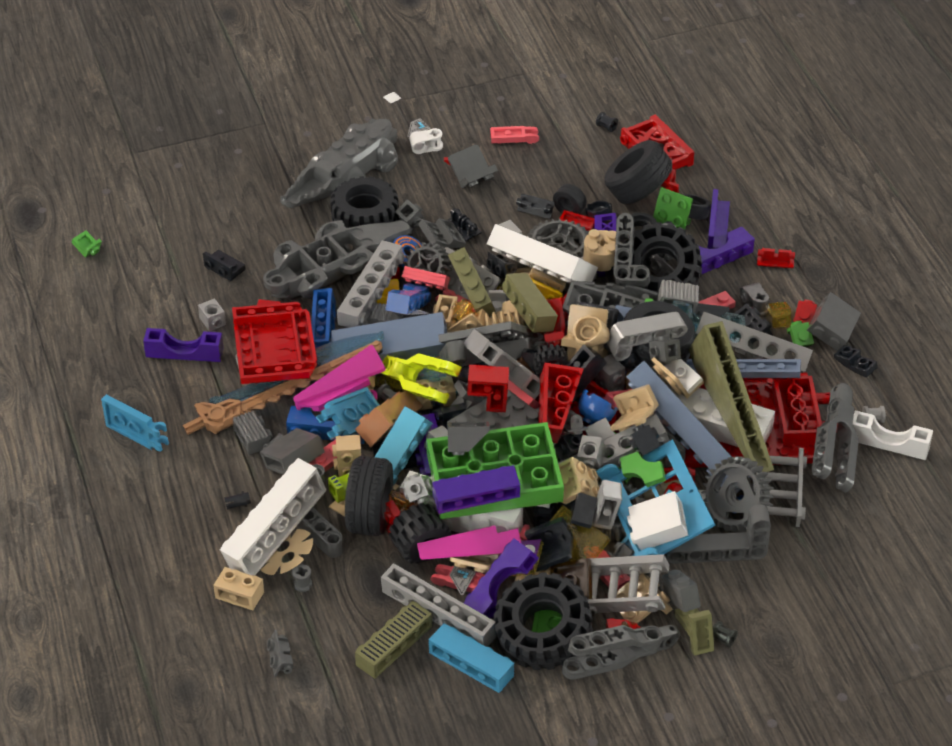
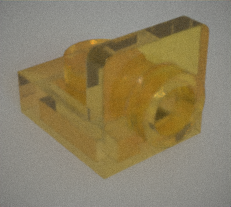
[768,302,791,328]

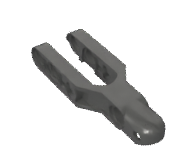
[812,383,859,493]
[562,625,681,679]

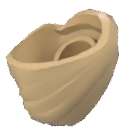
[572,316,610,347]

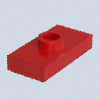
[560,210,595,231]

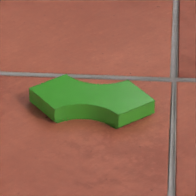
[620,451,666,487]

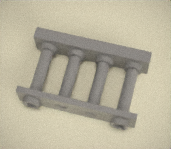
[752,448,807,527]
[588,554,669,615]

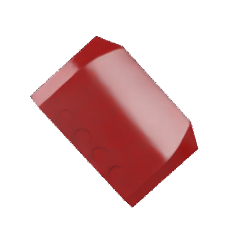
[232,302,317,384]

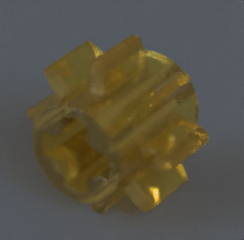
[451,299,475,321]

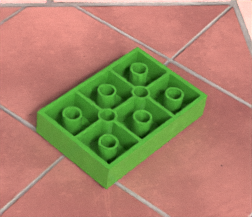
[427,422,564,519]

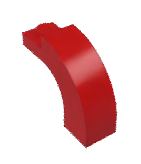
[544,297,568,347]

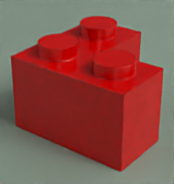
[467,364,509,413]

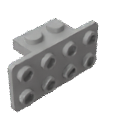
[436,247,501,300]

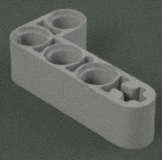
[607,312,688,361]

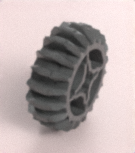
[403,242,452,291]

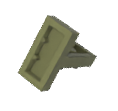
[675,608,714,656]

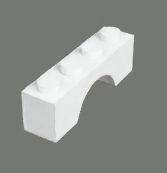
[853,410,933,460]

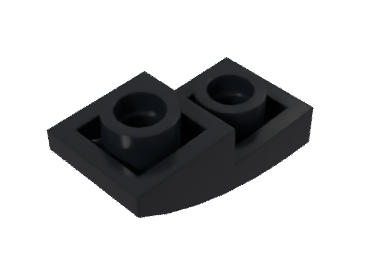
[834,345,878,378]

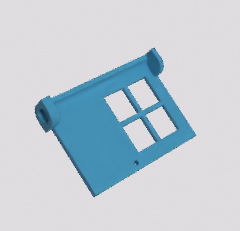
[596,439,715,556]

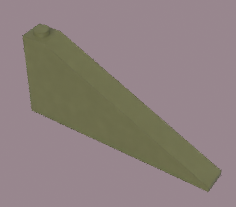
[689,321,774,472]

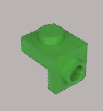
[71,230,102,258]
[787,321,814,347]

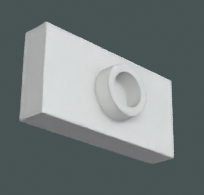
[665,359,703,394]

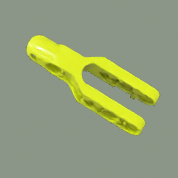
[381,353,462,404]

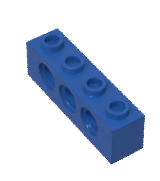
[311,288,336,358]

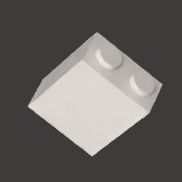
[627,491,688,550]

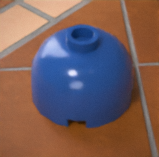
[578,389,618,425]

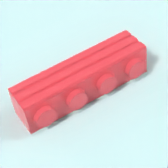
[402,266,450,290]

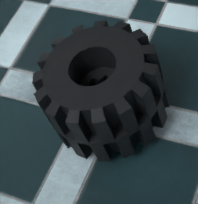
[389,503,451,564]

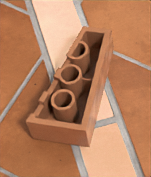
[355,390,424,447]

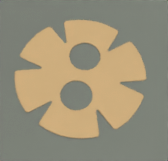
[261,529,313,575]

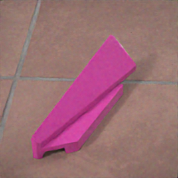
[293,345,386,412]
[417,525,521,560]

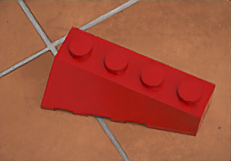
[538,363,584,444]

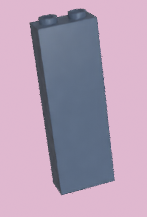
[330,312,447,361]

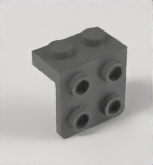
[448,145,498,188]

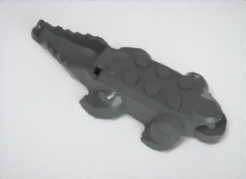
[280,119,398,208]
[263,220,412,300]

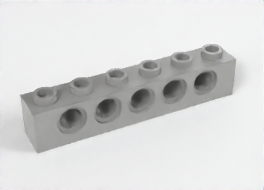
[337,240,405,328]
[695,312,813,372]
[558,414,669,478]
[381,563,497,647]

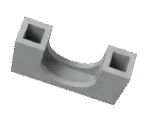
[464,329,540,399]

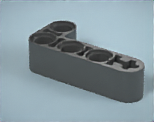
[614,213,650,288]

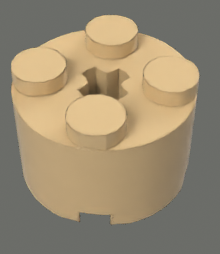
[583,229,616,271]

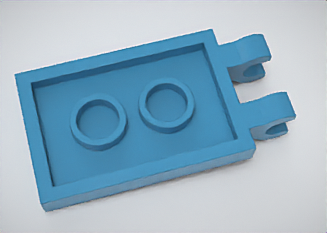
[316,387,379,440]
[101,394,169,452]

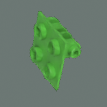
[653,187,693,230]

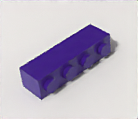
[432,465,520,514]

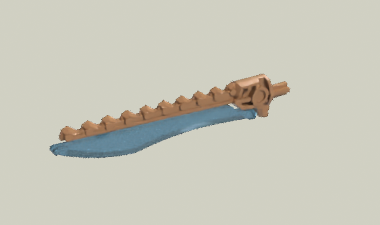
[183,331,384,435]

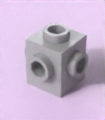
[403,473,433,504]

